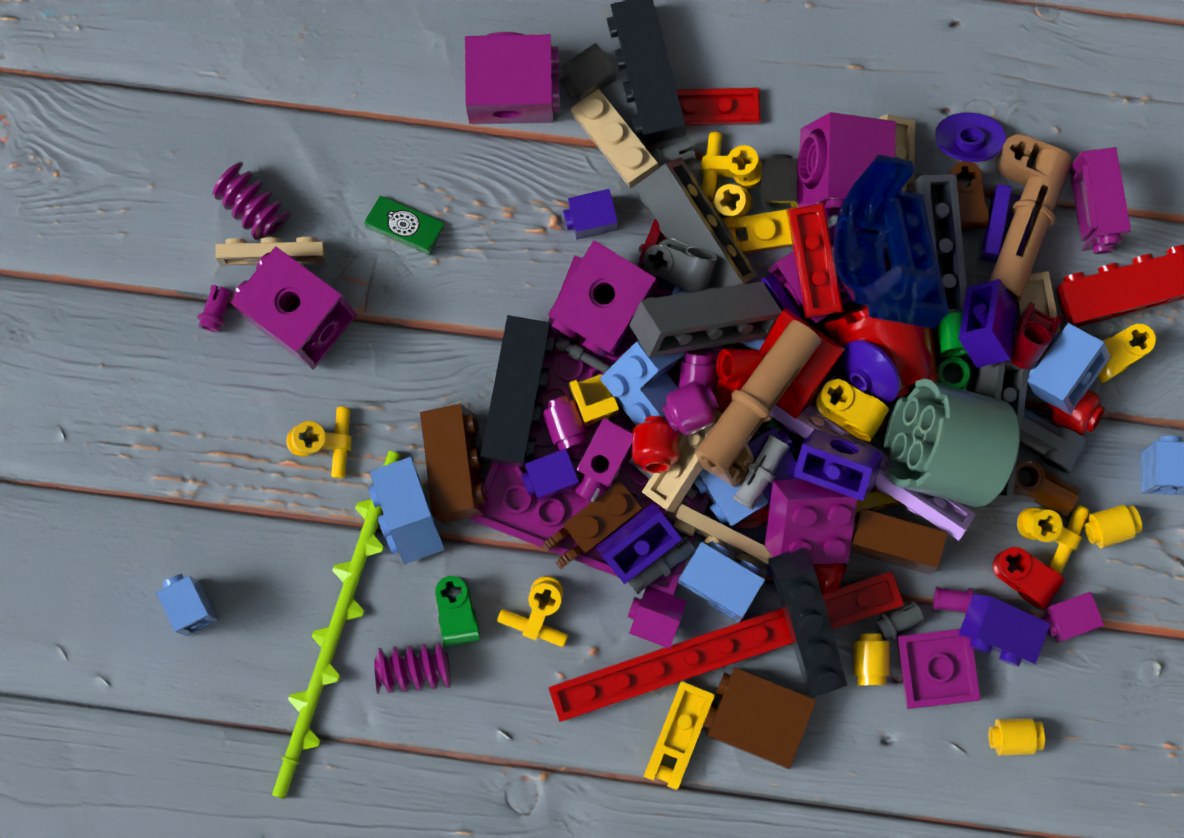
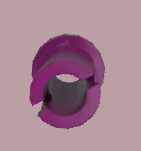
[197,285,233,333]
[933,586,979,615]

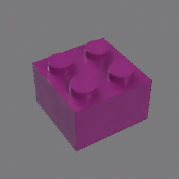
[765,479,857,565]

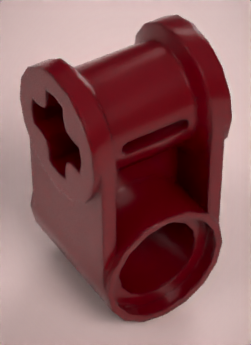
[1010,302,1062,370]

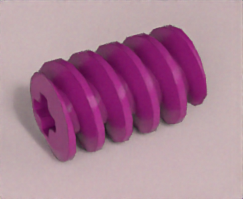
[212,162,291,240]
[374,643,451,694]

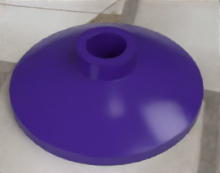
[935,112,1006,162]
[840,340,901,403]

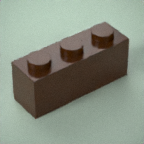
[420,403,488,523]

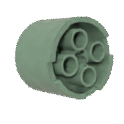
[883,379,1019,507]

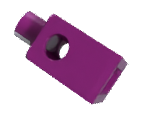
[575,418,634,502]

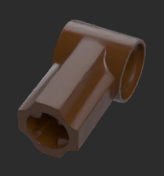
[1013,460,1081,518]

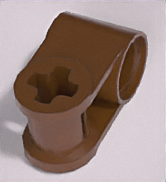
[947,161,989,231]

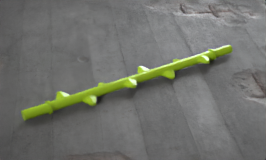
[272,451,402,799]

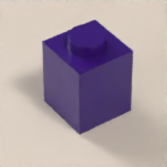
[563,189,618,240]
[521,448,579,502]

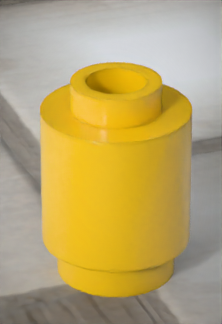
[1085,504,1142,549]
[853,634,890,685]
[988,718,1045,756]

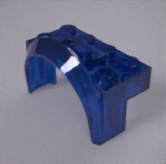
[833,154,949,329]

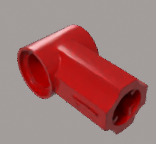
[714,349,764,413]

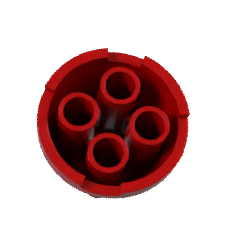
[822,282,939,398]

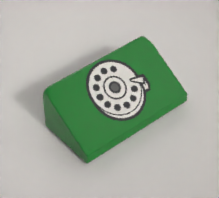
[364,195,445,255]

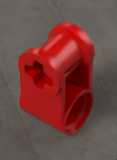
[992,547,1065,611]

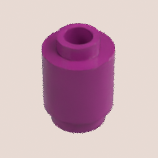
[679,350,717,394]
[542,396,588,451]

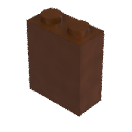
[850,509,947,574]
[703,667,817,769]

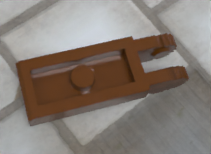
[542,480,642,570]

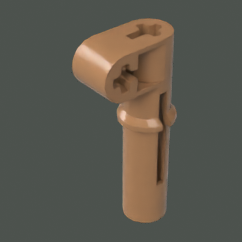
[989,134,1072,302]
[695,320,821,488]

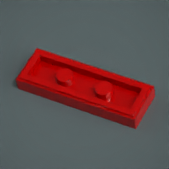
[676,88,761,126]
[786,203,843,318]

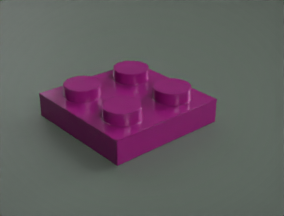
[897,629,980,709]

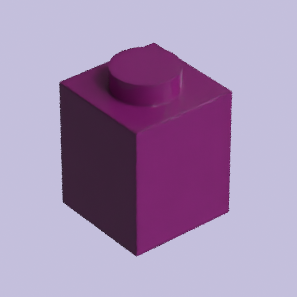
[627,586,687,649]
[1042,591,1104,643]

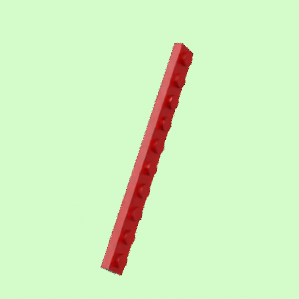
[548,571,904,722]

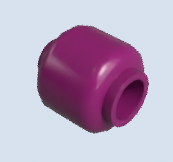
[662,381,720,436]

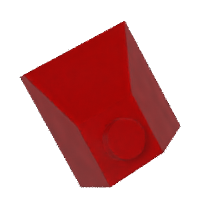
[759,308,845,419]

